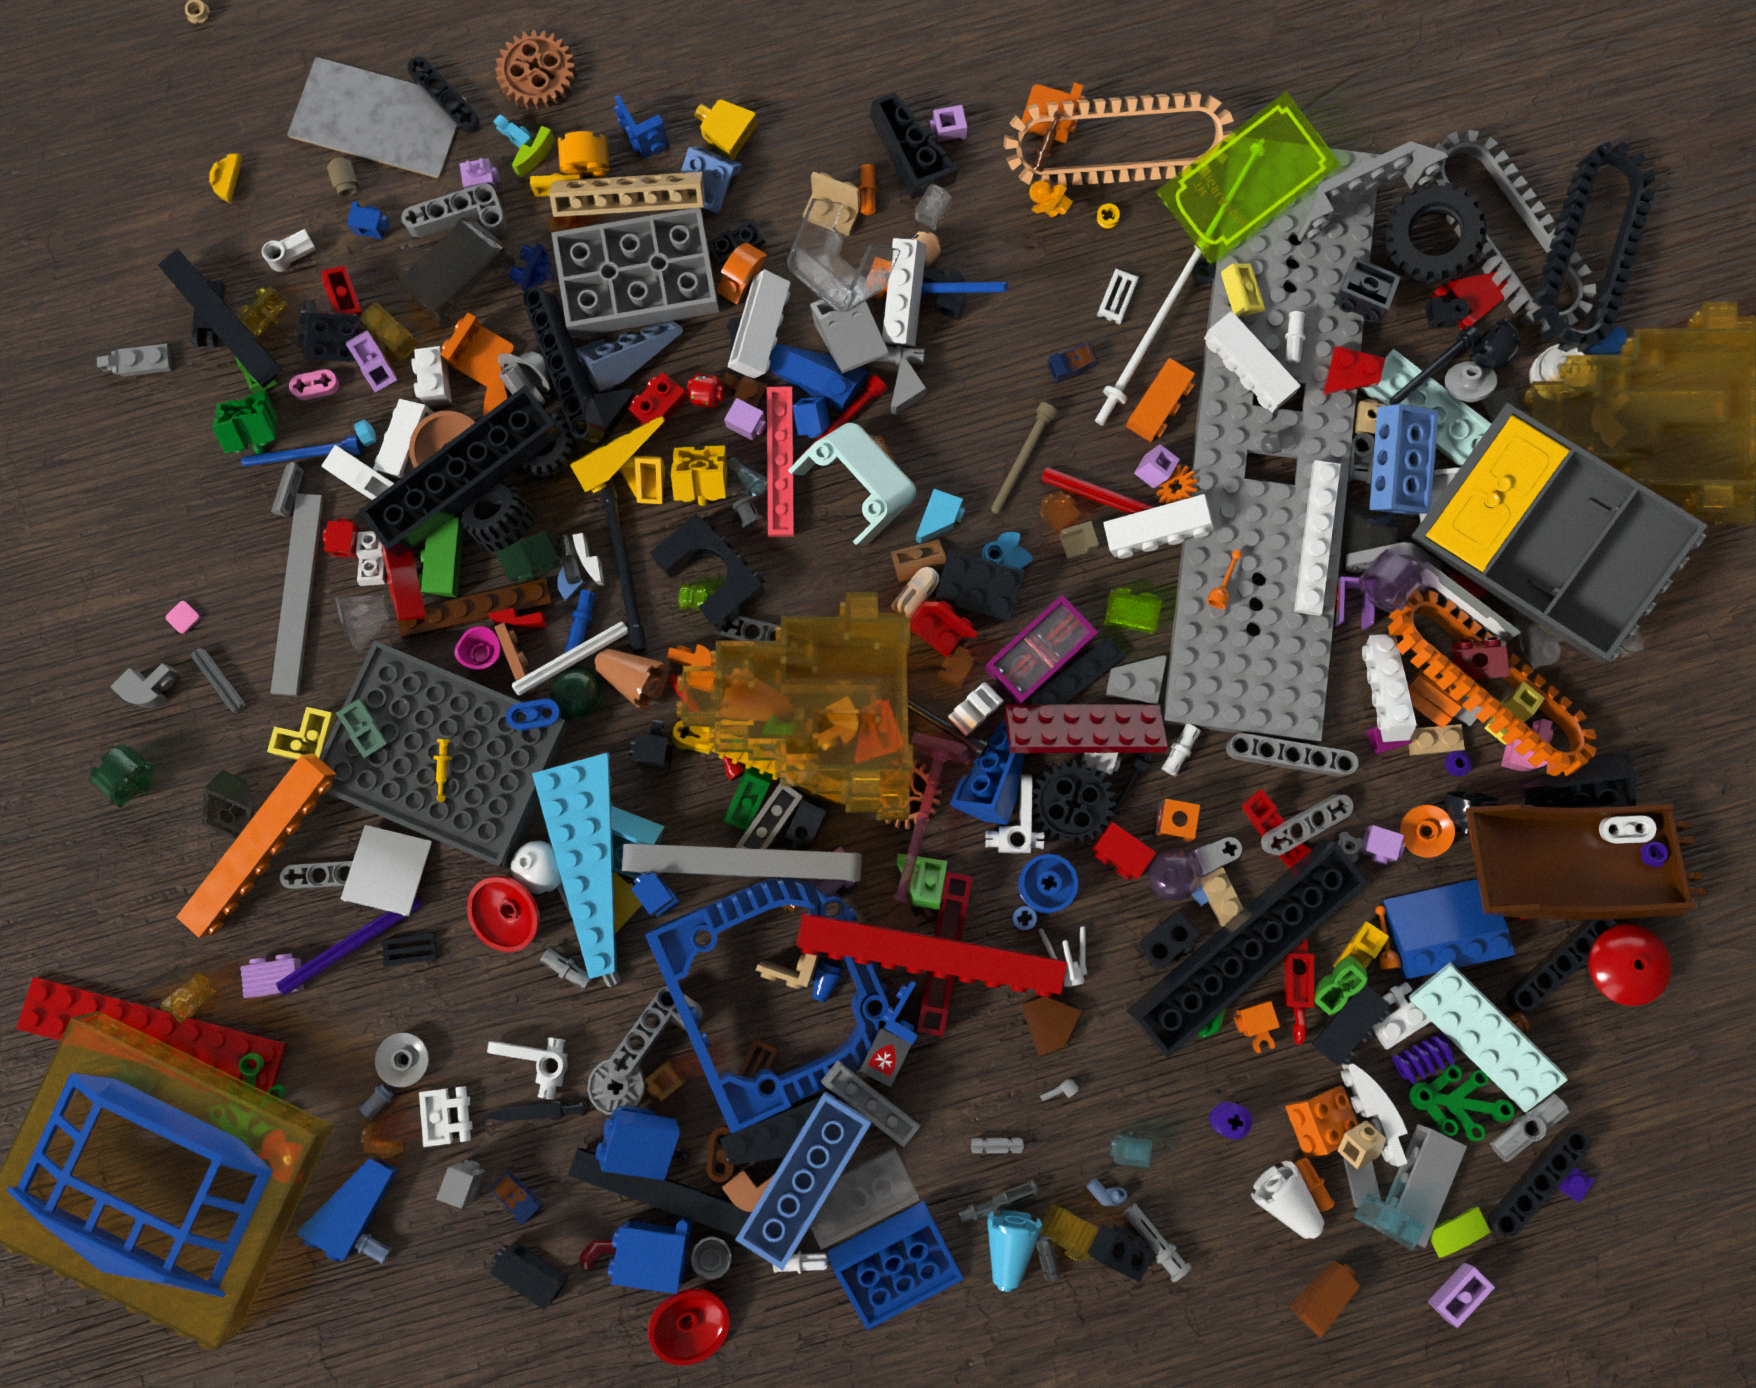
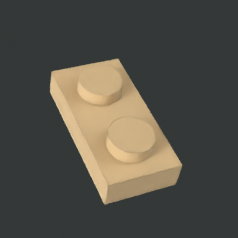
[1409,724,1465,756]
[1197,867,1243,926]

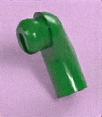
[1196,1007,1227,1037]

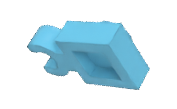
[493,114,533,148]

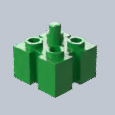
[212,390,278,454]

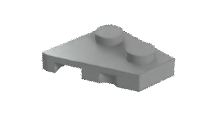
[1105,655,1167,705]

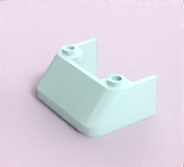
[788,423,916,545]

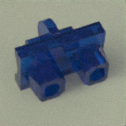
[509,243,554,292]

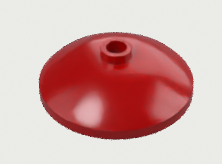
[467,875,540,952]
[1588,924,1671,1006]
[648,1289,730,1366]

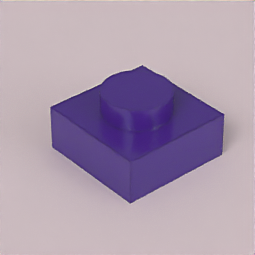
[1557,1167,1594,1203]

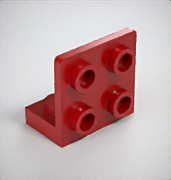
[906,601,979,657]

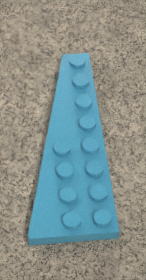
[532,752,617,979]

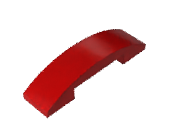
[1241,789,1311,869]

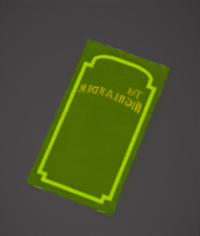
[1156,91,1341,265]

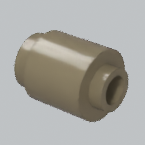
[327,157,358,197]

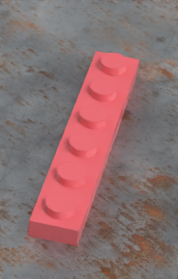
[767,387,794,537]

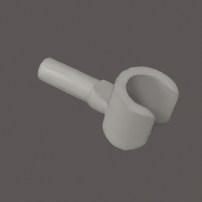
[1040,1079,1078,1101]

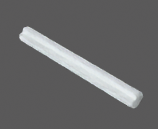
[512,622,628,695]

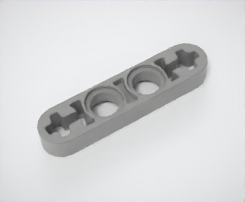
[1261,794,1353,855]
[280,861,353,889]

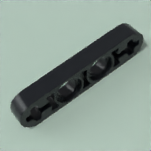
[407,56,480,133]

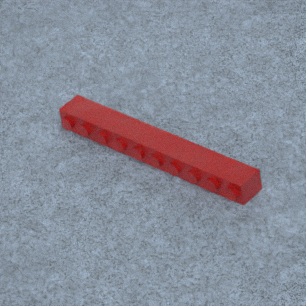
[796,913,1067,997]

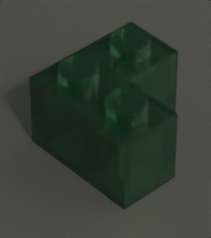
[495,531,560,584]

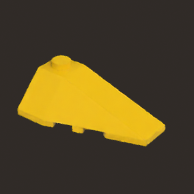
[570,415,665,493]

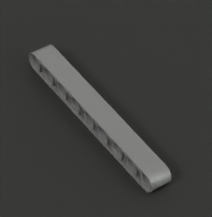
[622,844,862,881]

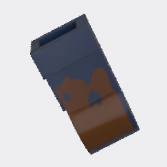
[1047,343,1099,384]
[491,1171,544,1226]

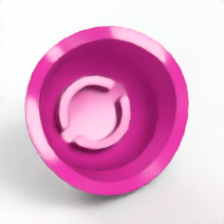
[455,626,501,670]

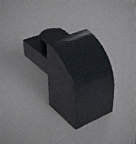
[923,266,967,321]

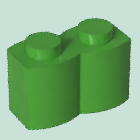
[1314,956,1367,1015]

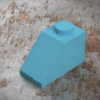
[916,489,965,543]

